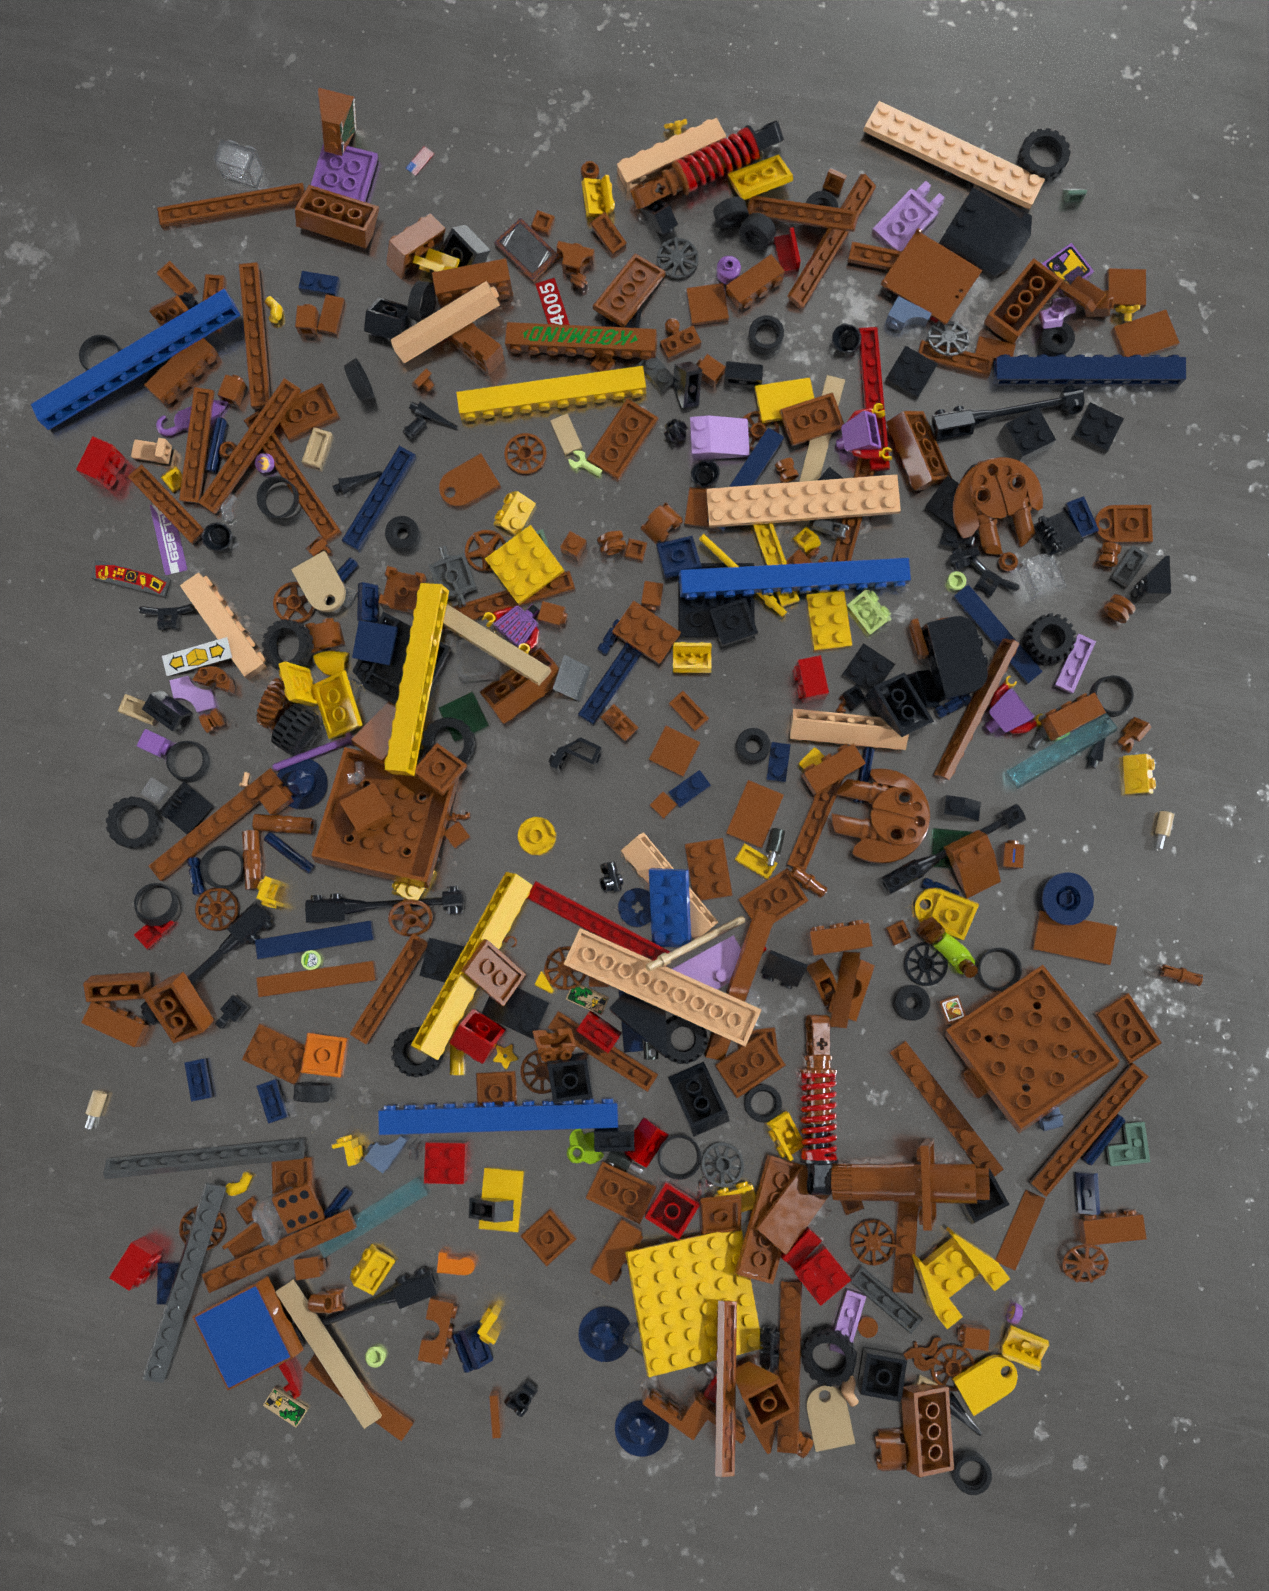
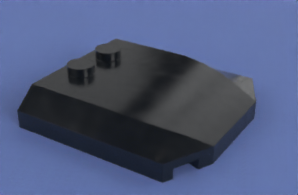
[939,184,1032,279]
[352,611,451,705]

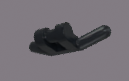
[970,557,1019,597]
[138,604,195,630]

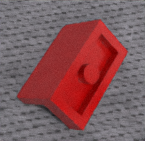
[773,227,801,274]
[576,1010,622,1053]
[623,1118,669,1168]
[781,1226,822,1270]

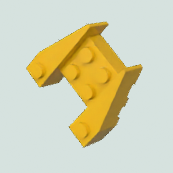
[912,1227,1010,1329]

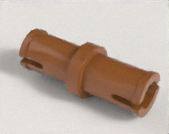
[790,865,827,898]
[1160,964,1203,986]

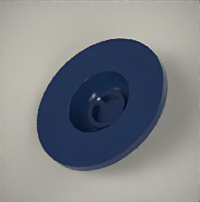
[277,759,328,809]
[1042,872,1094,925]
[578,1306,632,1362]
[615,1400,669,1457]

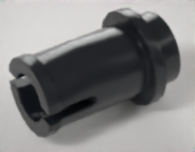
[402,415,427,440]

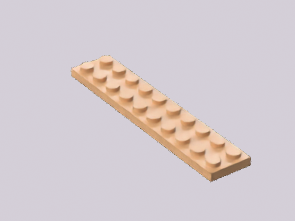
[863,101,1045,210]
[707,475,901,528]
[564,928,762,1047]

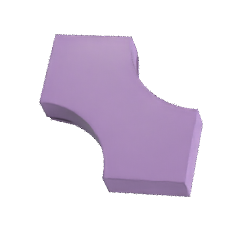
[1038,297,1076,329]
[169,676,217,713]

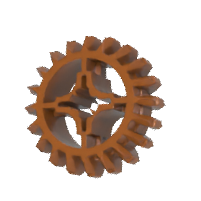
[256,678,292,730]

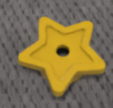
[493,1044,518,1069]

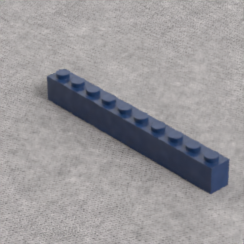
[993,354,1186,385]

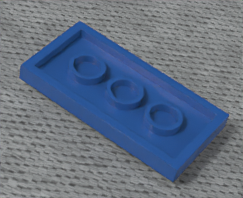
[649,868,691,947]

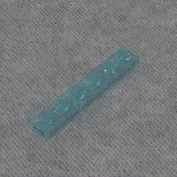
[1007,713,1118,789]
[317,1176,429,1258]

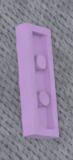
[1054,634,1096,694]
[829,1289,866,1355]

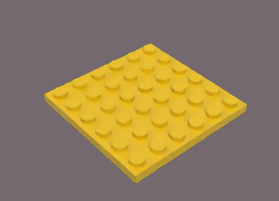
[625,1229,763,1377]

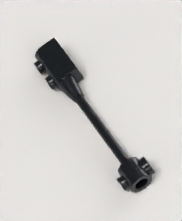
[931,385,1085,441]
[879,804,1026,896]
[305,886,464,924]
[140,900,273,1025]
[289,1267,440,1347]

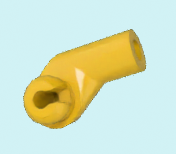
[265,296,283,324]
[225,1172,253,1196]

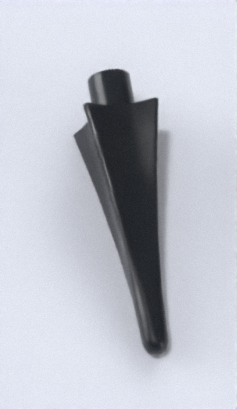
[409,401,458,429]
[332,471,383,495]
[1086,719,1109,769]
[949,1394,982,1436]

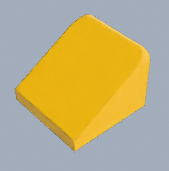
[160,465,183,493]
[792,527,821,555]
[798,747,824,769]
[535,971,554,994]

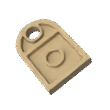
[291,551,346,612]
[806,1384,855,1452]

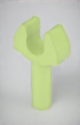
[568,451,603,477]

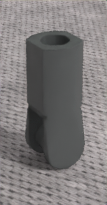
[813,519,849,539]

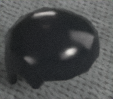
[832,323,862,354]
[691,460,720,489]
[202,522,233,552]

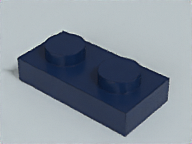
[298,271,340,296]
[1065,496,1099,538]
[357,582,378,623]
[766,742,791,783]
[668,770,711,808]
[184,1058,213,1102]
[256,1079,289,1124]
[1076,1172,1101,1215]
[157,1262,179,1305]
[459,1322,493,1370]

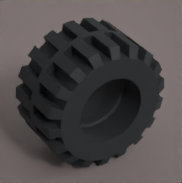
[1023,613,1077,665]
[271,703,320,756]
[666,1015,708,1064]
[391,1027,443,1078]

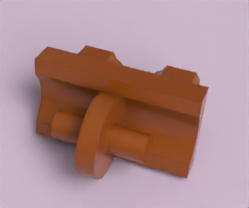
[600,704,639,742]

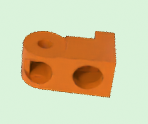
[437,1249,476,1275]

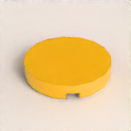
[517,817,556,855]

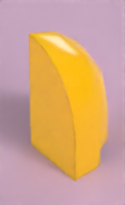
[314,651,349,676]

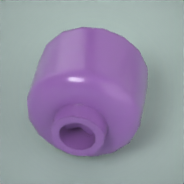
[716,256,741,284]

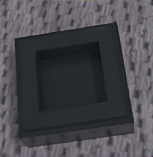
[841,685,868,710]

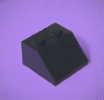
[439,225,491,267]
[364,297,411,341]
[1133,556,1171,603]
[759,950,808,989]
[960,1168,1010,1225]

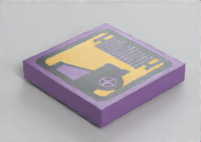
[1042,243,1094,295]

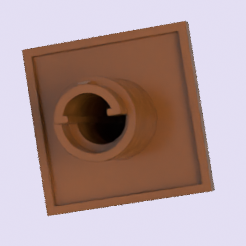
[831,1138,990,1231]

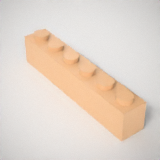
[617,118,727,191]
[180,572,267,680]
[790,709,909,750]
[621,832,718,939]

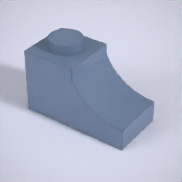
[885,296,932,331]
[364,1134,409,1173]

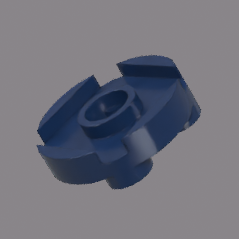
[618,888,651,927]

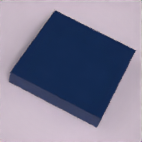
[656,535,702,579]
[352,620,398,665]

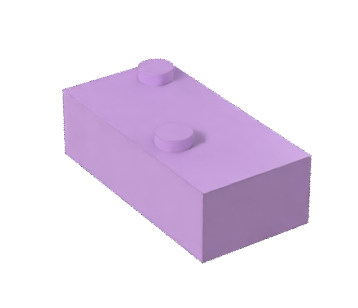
[673,935,741,989]

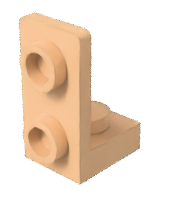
[131,438,172,464]

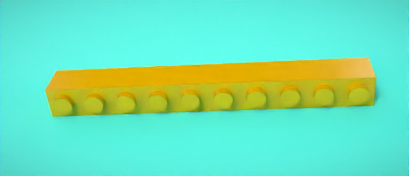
[456,366,646,421]
[384,583,449,776]
[411,872,533,1060]

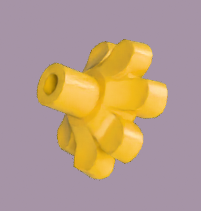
[663,119,687,135]
[1115,305,1140,322]

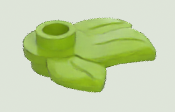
[567,1129,604,1164]

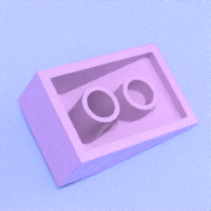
[690,416,750,461]

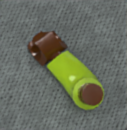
[916,916,978,978]

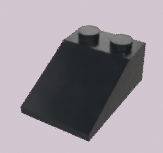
[865,672,934,737]
[481,987,551,1039]
[668,1062,730,1137]

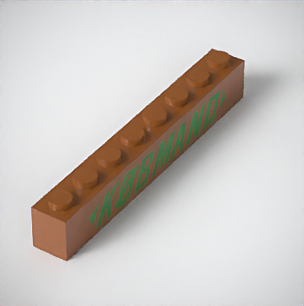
[505,322,657,360]

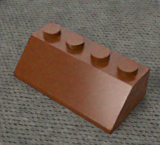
[295,185,379,248]
[886,411,952,490]
[479,647,559,724]
[901,1384,954,1478]

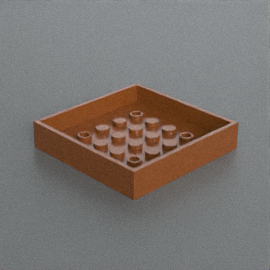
[311,747,459,889]
[945,965,1120,1134]

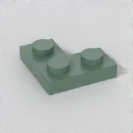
[1106,1121,1150,1166]

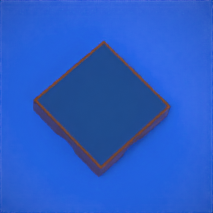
[192,1276,304,1390]

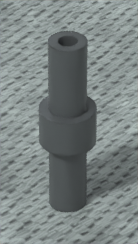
[1029,726,1048,750]

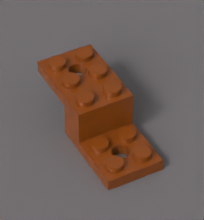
[642,1387,746,1444]

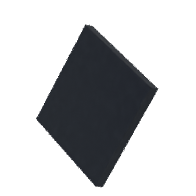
[678,563,755,639]

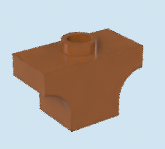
[556,241,595,274]

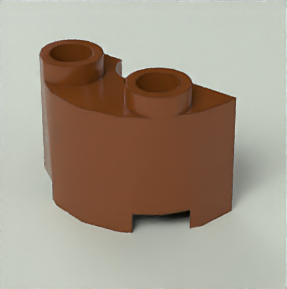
[640,502,683,544]
[304,618,345,653]
[192,666,236,694]
[533,1028,576,1062]
[875,1427,907,1471]

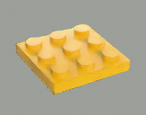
[485,525,565,605]

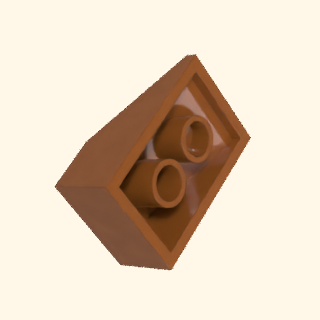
[944,830,1001,899]

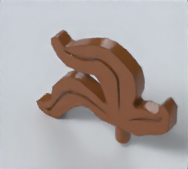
[904,1337,942,1371]

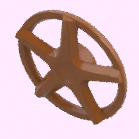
[465,530,506,572]
[273,582,315,623]
[388,899,433,937]

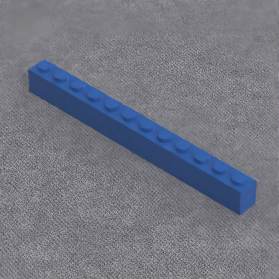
[31,288,241,430]
[679,558,911,600]
[378,1098,618,1135]

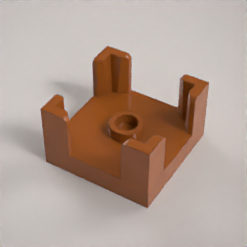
[378,566,427,614]

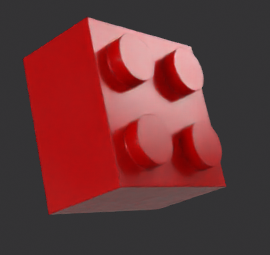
[76,436,125,491]
[792,655,829,704]
[449,1009,506,1064]
[424,1140,468,1184]
[645,1180,700,1240]
[109,1236,163,1291]
[793,1244,851,1306]

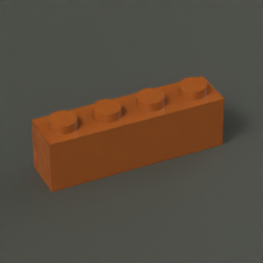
[145,338,218,407]

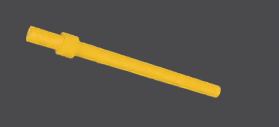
[699,534,787,617]

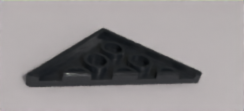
[609,992,668,1058]

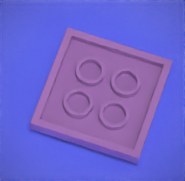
[311,145,378,202]

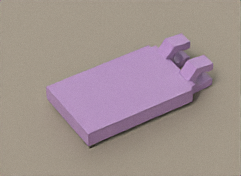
[872,181,945,251]

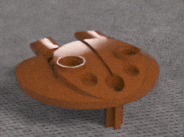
[953,457,1043,554]
[831,769,930,863]

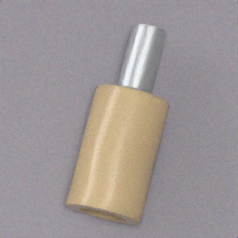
[1155,811,1175,849]
[85,1090,108,1130]

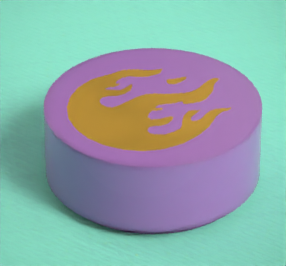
[255,453,274,473]
[1007,1302,1023,1325]

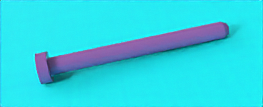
[272,732,354,771]

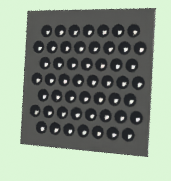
[553,655,591,702]

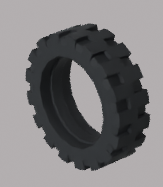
[1018,128,1071,181]
[262,619,314,670]
[422,717,475,763]
[106,796,161,849]
[802,1328,857,1387]

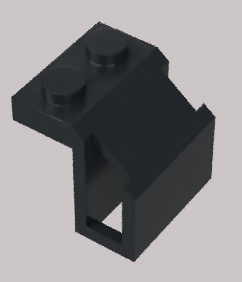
[548,737,603,774]

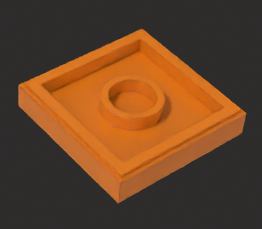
[300,1033,347,1078]

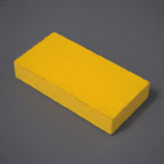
[734,843,778,880]

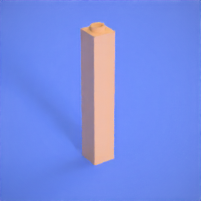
[391,281,500,363]

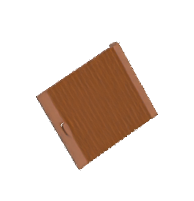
[880,228,982,325]

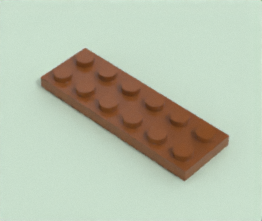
[735,1155,802,1284]

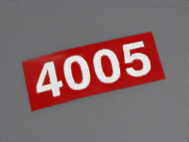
[535,277,570,325]

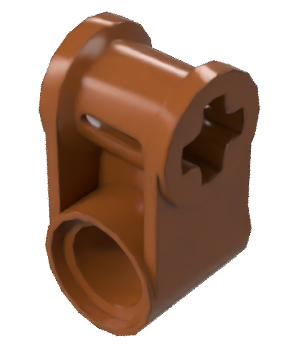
[308,1288,344,1313]

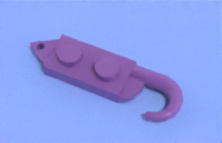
[156,400,229,436]

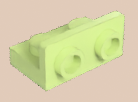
[847,590,892,635]

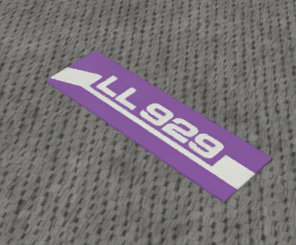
[150,504,187,575]

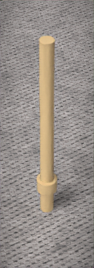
[645,916,745,972]

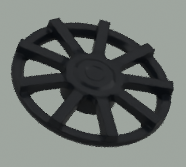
[904,942,948,986]

